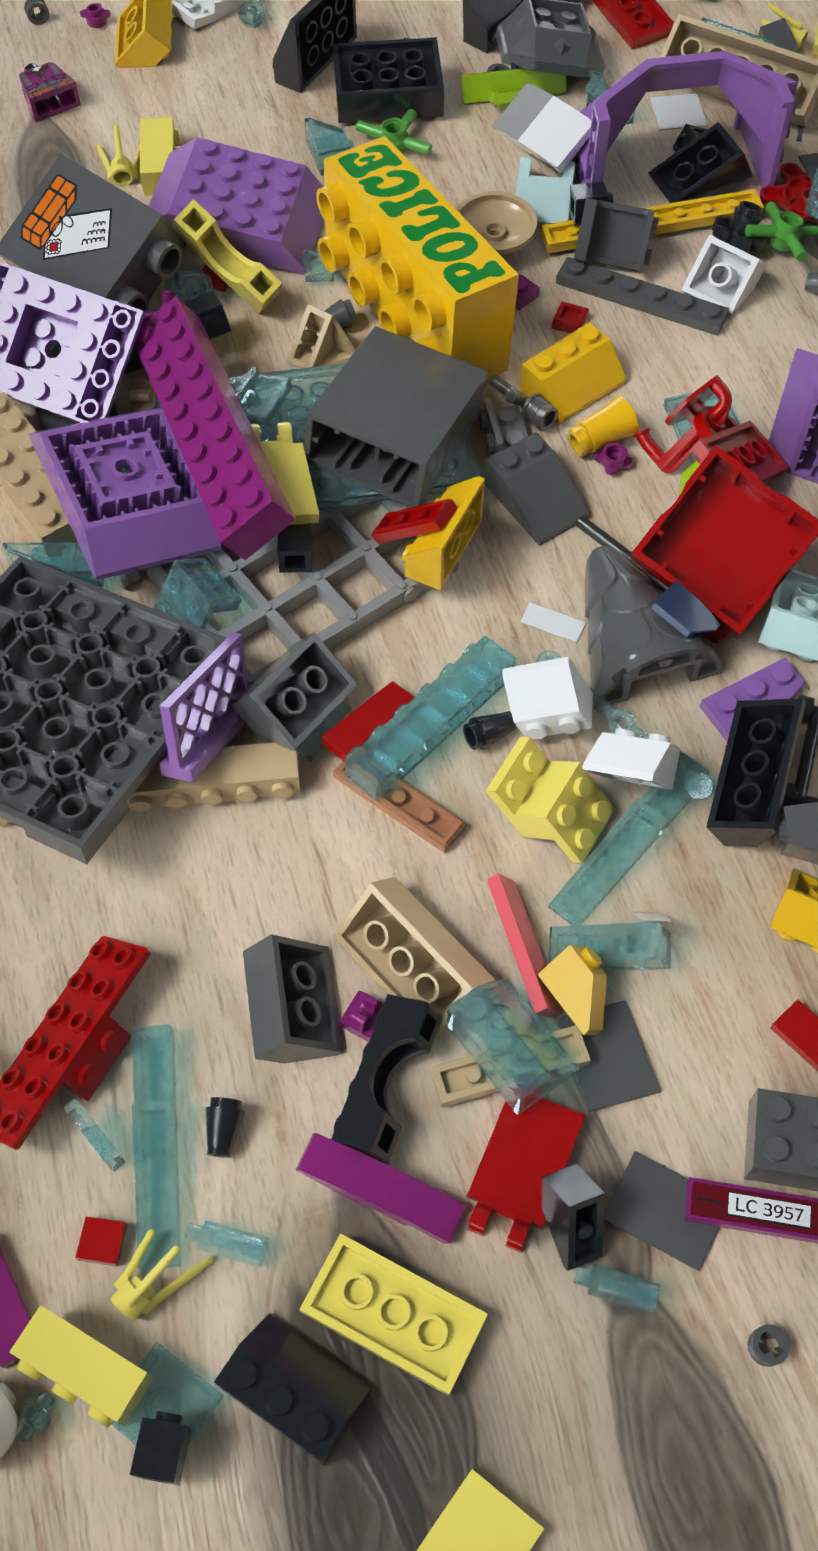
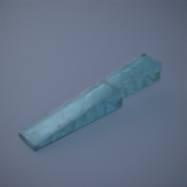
[548,751,709,929]
[131,1024,181,1271]

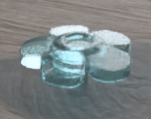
[16,1390,55,1442]

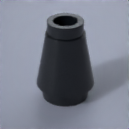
[463,711,517,750]
[205,1097,245,1158]

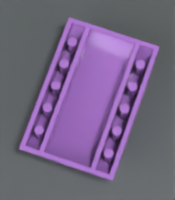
[149,137,324,275]

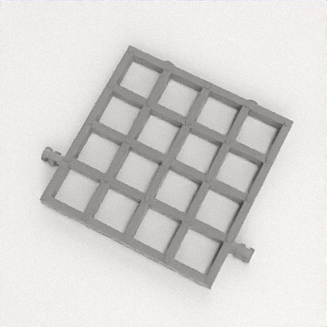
[114,406,459,687]

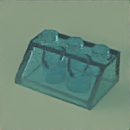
[446,979,580,1115]

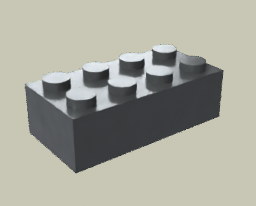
[744,1088,818,1192]

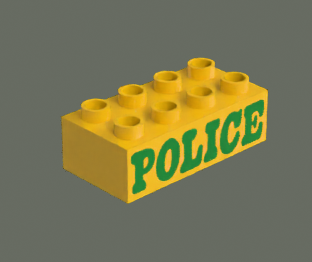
[316,136,519,379]

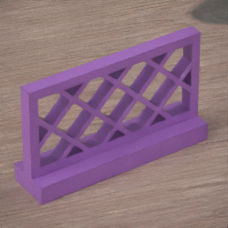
[160,632,249,783]

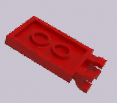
[593,0,674,50]
[467,1086,585,1253]

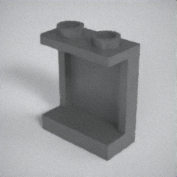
[574,198,659,272]

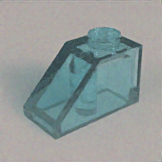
[304,118,354,176]

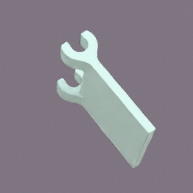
[516,157,575,226]

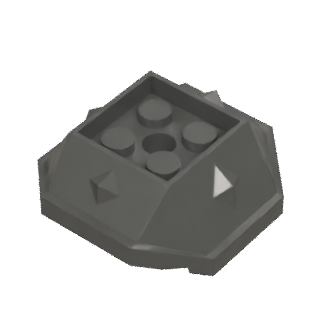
[496,0,605,78]

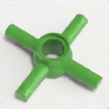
[356,109,432,155]
[745,202,818,262]

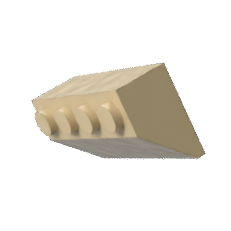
[333,877,495,1041]

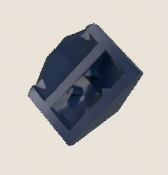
[650,581,720,638]

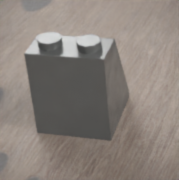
[771,802,818,865]

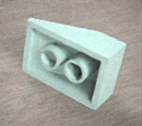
[758,570,818,661]

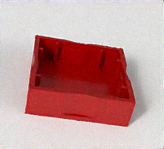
[631,445,818,639]

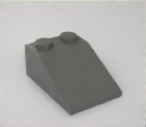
[484,432,590,546]

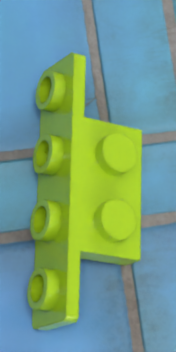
[461,68,566,109]

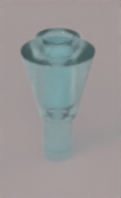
[238,0,265,28]

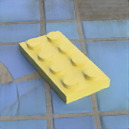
[299,1233,488,1396]

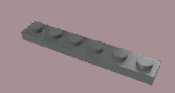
[556,257,729,336]

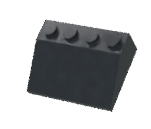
[272,0,357,93]
[332,37,444,123]

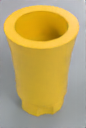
[567,396,639,457]

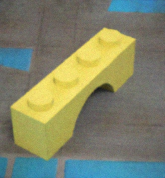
[173,199,282,315]

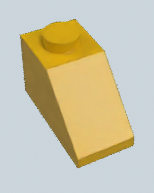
[537,945,607,1035]

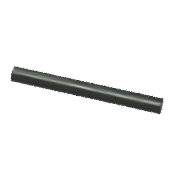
[575,516,668,593]

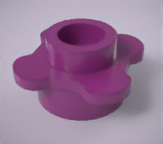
[80,3,110,28]
[595,443,632,475]

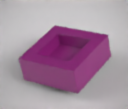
[515,273,540,311]

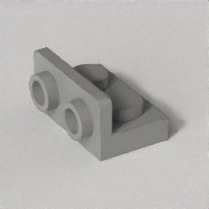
[479,398,528,455]

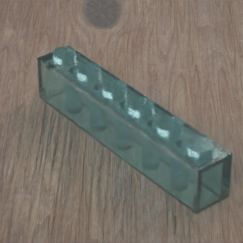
[345,635,516,803]

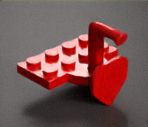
[633,375,790,483]

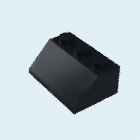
[214,1313,373,1466]

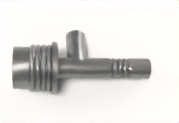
[489,375,558,430]

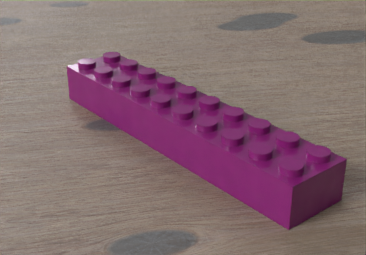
[135,296,296,560]

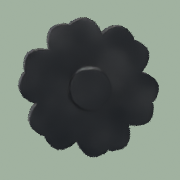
[712,201,769,252]

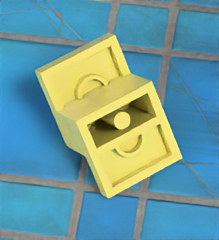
[486,737,615,864]

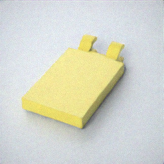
[251,422,319,525]
[417,1469,544,1551]

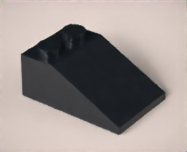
[648,122,753,203]

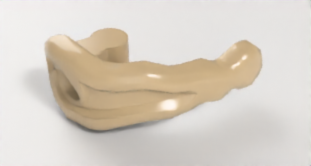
[128,376,156,413]

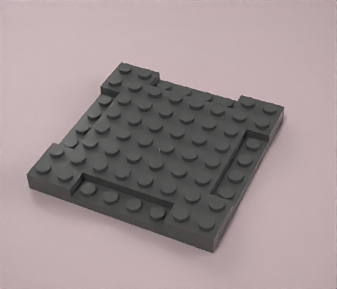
[0,556,232,864]

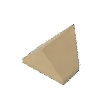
[286,304,356,373]

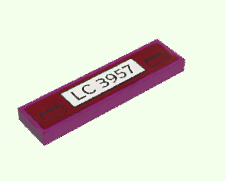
[684,1177,818,1244]

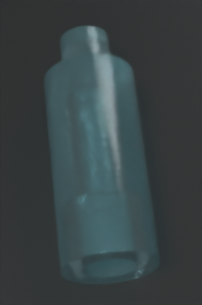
[185,1220,269,1268]
[573,1264,660,1315]

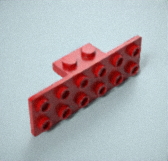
[0,936,151,1151]

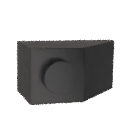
[542,1164,605,1271]

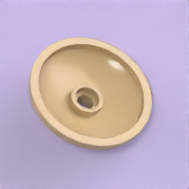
[456,191,537,255]

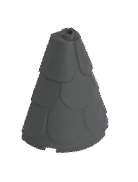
[585,546,722,709]

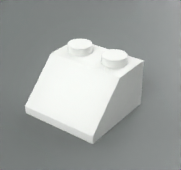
[681,235,767,315]
[502,657,593,739]
[583,728,681,790]

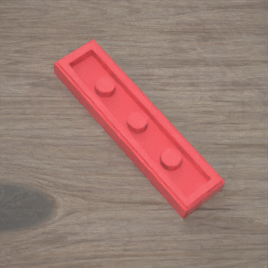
[487,874,564,1019]

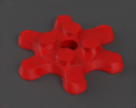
[759,162,818,224]

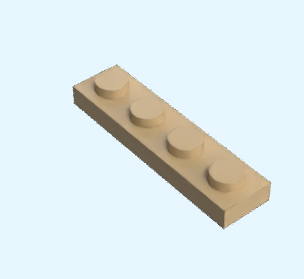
[430,1025,591,1108]

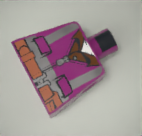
[19,62,81,122]

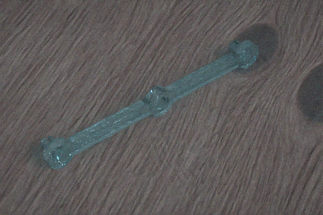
[536,650,716,800]

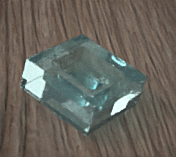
[302,250,335,282]

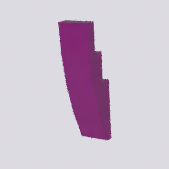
[295,1133,466,1244]

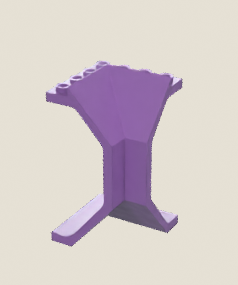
[572,51,798,188]

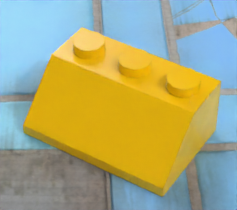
[114,0,173,68]
[520,322,627,425]
[402,476,485,591]
[770,868,818,953]

